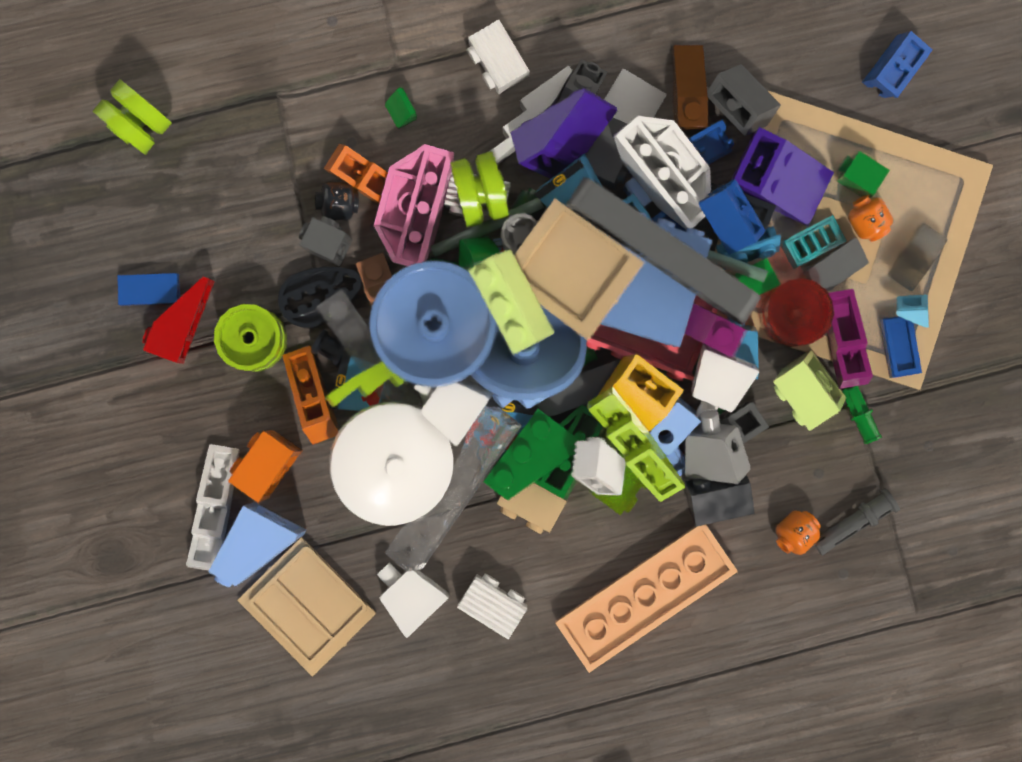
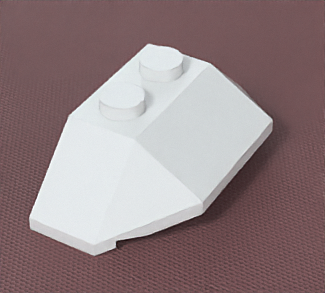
[614,116,711,229]

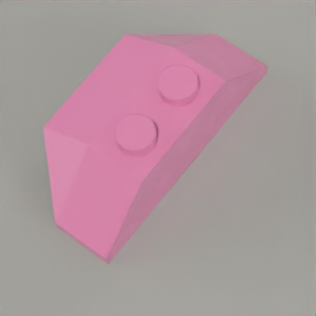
[374,144,454,267]

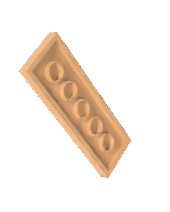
[555,525,738,673]

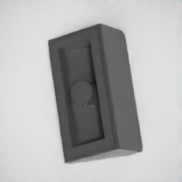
[803,237,869,297]

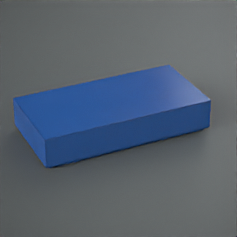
[117,273,180,306]
[880,316,922,378]

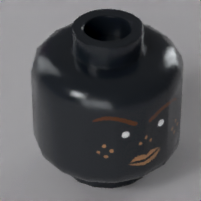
[315,182,359,221]

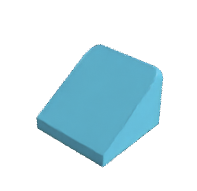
[896,294,929,328]

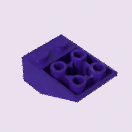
[510,88,617,179]
[730,127,834,227]

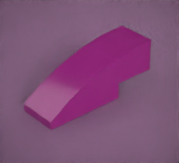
[823,289,873,389]

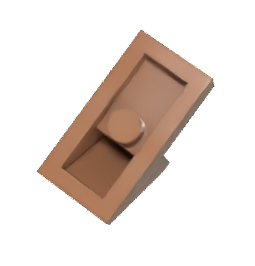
[355,253,392,307]

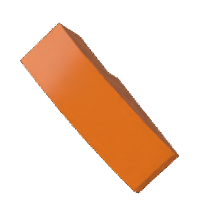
[324,144,388,204]

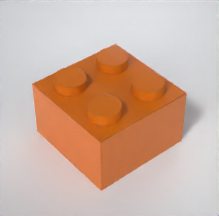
[228,430,303,503]

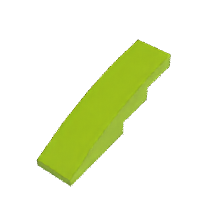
[325,361,405,407]
[587,387,685,502]

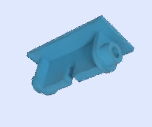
[716,226,781,270]

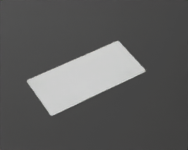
[586,69,667,157]

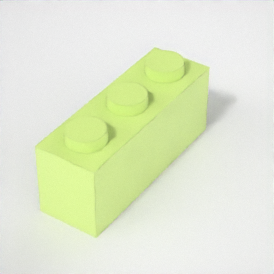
[469,250,555,354]

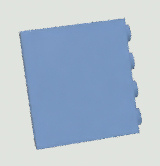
[589,211,712,347]

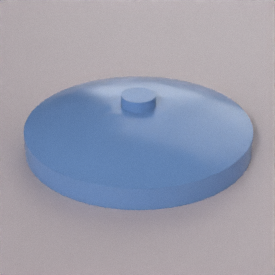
[370,261,496,387]
[471,305,587,401]

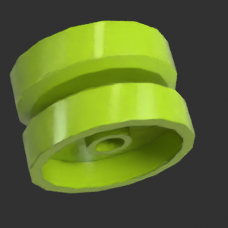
[92,79,172,155]
[450,151,509,228]
[214,304,287,372]

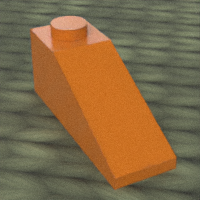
[282,345,339,445]

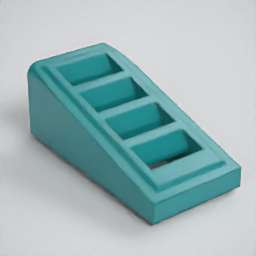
[780,215,847,269]

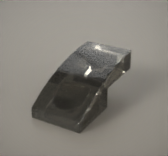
[887,222,948,292]

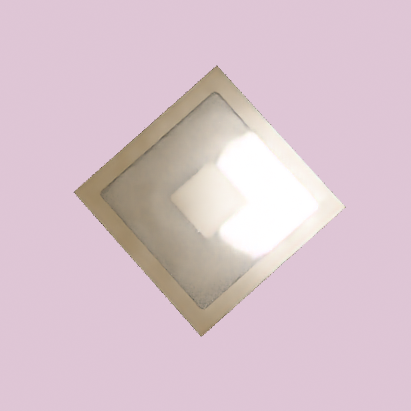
[714,91,993,390]

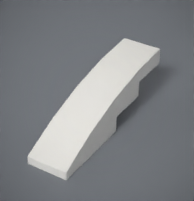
[489,65,572,165]
[186,444,240,571]

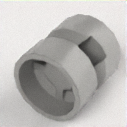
[501,214,538,255]

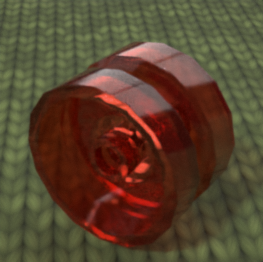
[759,278,834,347]

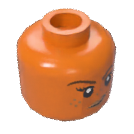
[848,195,894,242]
[775,510,820,555]

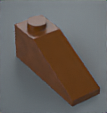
[673,45,708,134]

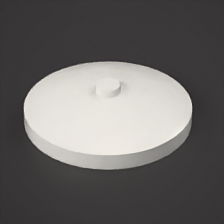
[329,402,453,525]

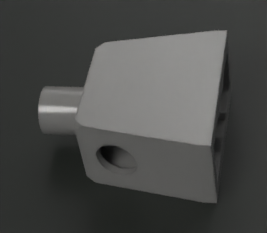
[685,410,751,484]

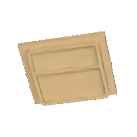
[514,199,644,340]
[237,537,376,677]

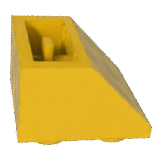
[597,354,684,432]

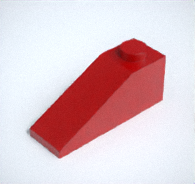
[142,276,215,364]

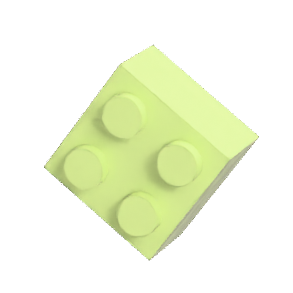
[773,350,846,431]

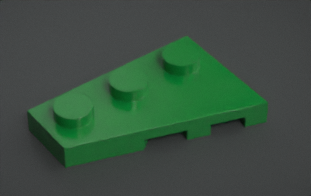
[483,409,581,501]

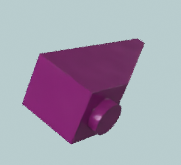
[685,303,748,357]

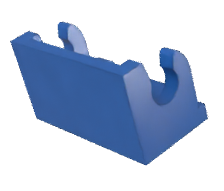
[862,31,933,98]
[688,120,734,165]
[698,179,766,255]

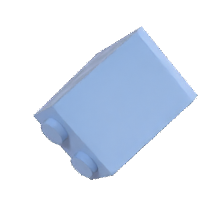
[208,502,306,587]

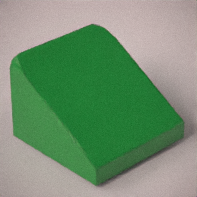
[385,87,417,129]

